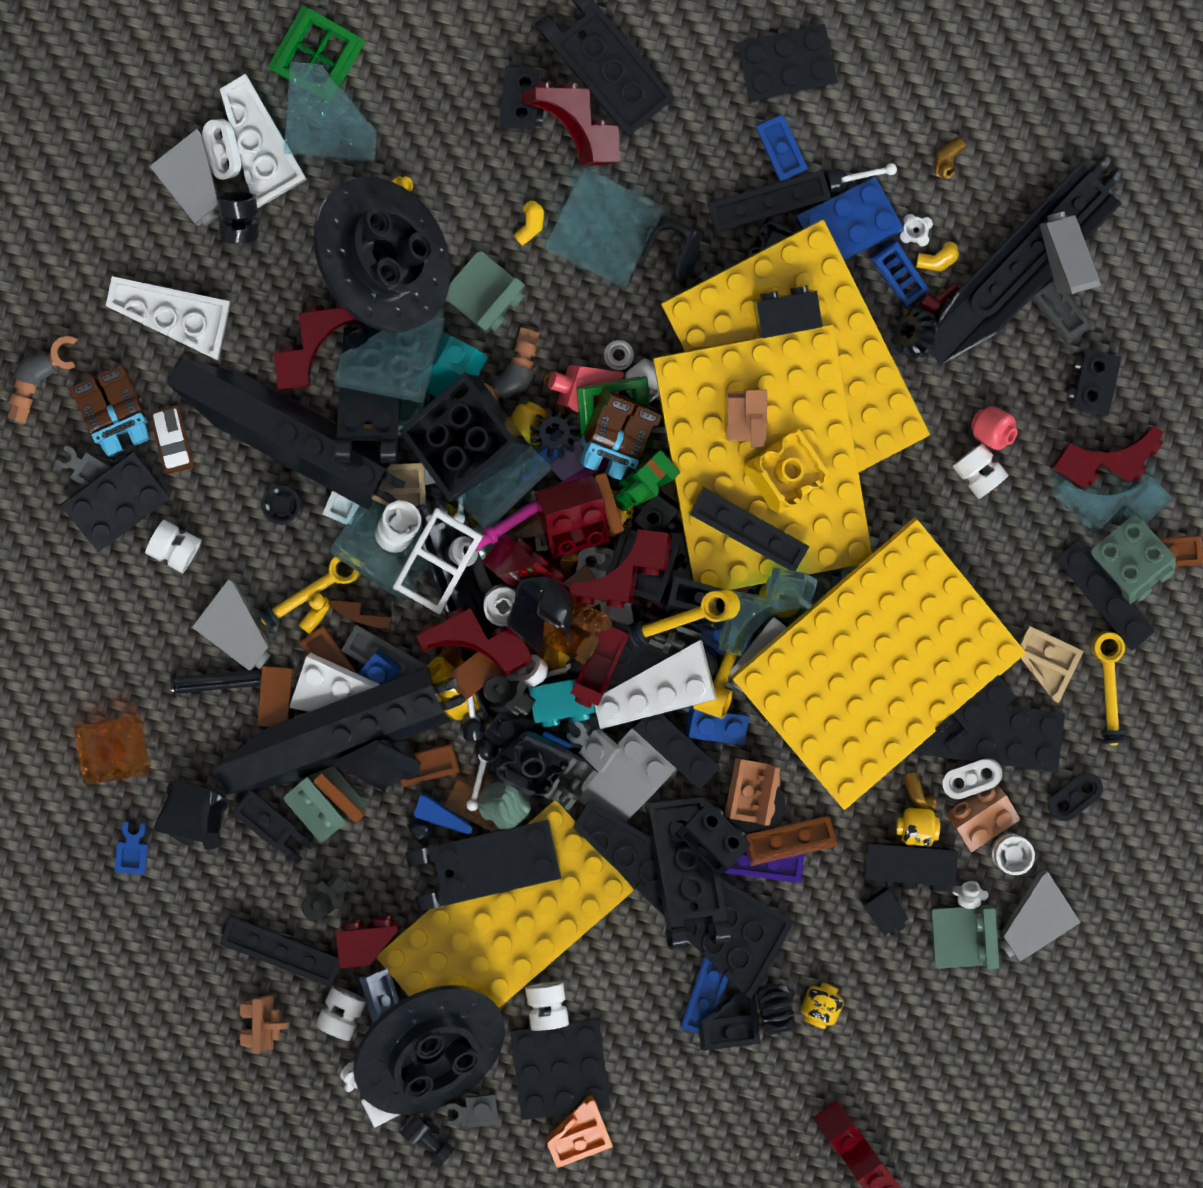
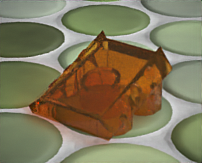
[74,715,151,785]

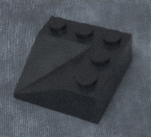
[399,373,530,502]

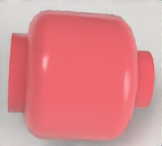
[971,406,1018,450]

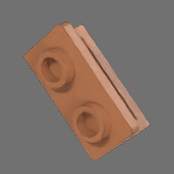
[725,758,781,826]
[946,784,1021,852]

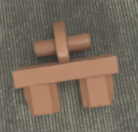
[240,995,288,1054]

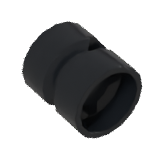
[217,192,259,243]
[261,485,304,525]

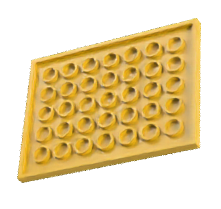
[660,219,930,473]
[653,324,872,590]
[730,518,1026,810]

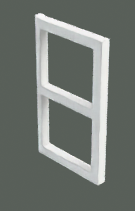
[393,508,483,615]

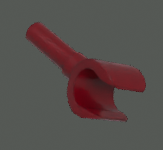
[918,283,959,313]

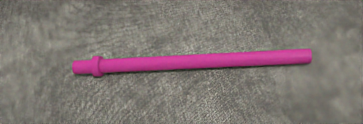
[470,457,610,551]

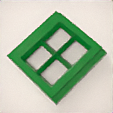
[267,5,366,104]
[576,376,653,452]

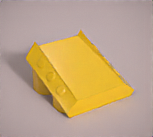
[744,428,830,514]

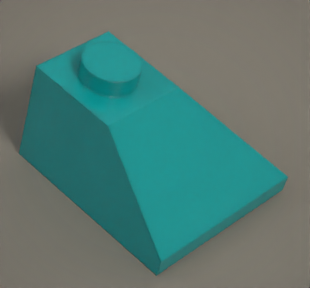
[409,331,488,397]

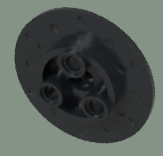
[314,177,451,332]
[353,985,505,1115]

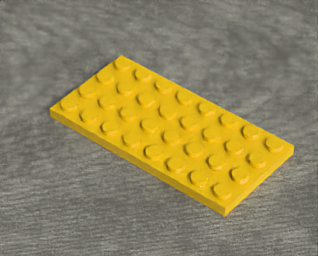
[376,801,635,1008]

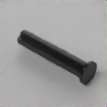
[170,670,261,698]

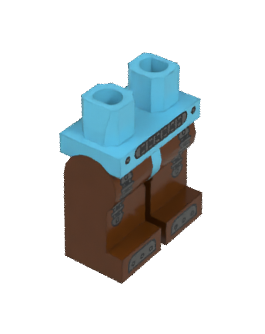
[68,365,150,457]
[580,388,662,480]

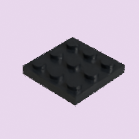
[510,1018,611,1120]

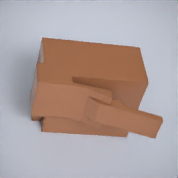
[725,389,768,447]

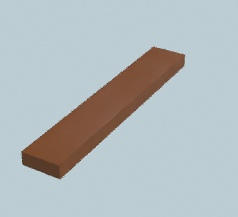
[446,565,597,701]

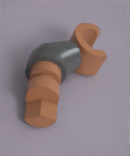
[484,327,539,403]
[8,336,79,424]

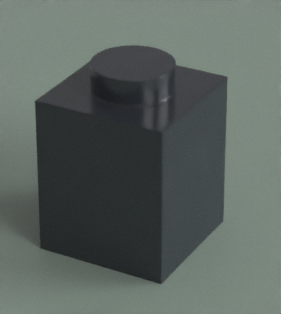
[861,887,909,936]

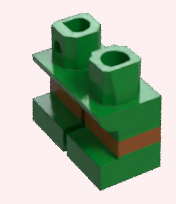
[613,450,681,512]

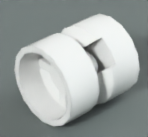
[952,443,1009,499]
[375,500,421,553]
[145,520,201,573]
[483,584,516,627]
[991,833,1035,875]
[525,982,569,1031]
[315,986,367,1041]

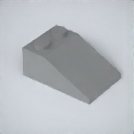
[579,726,676,823]

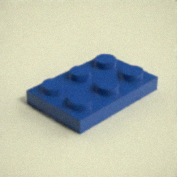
[795,177,904,261]

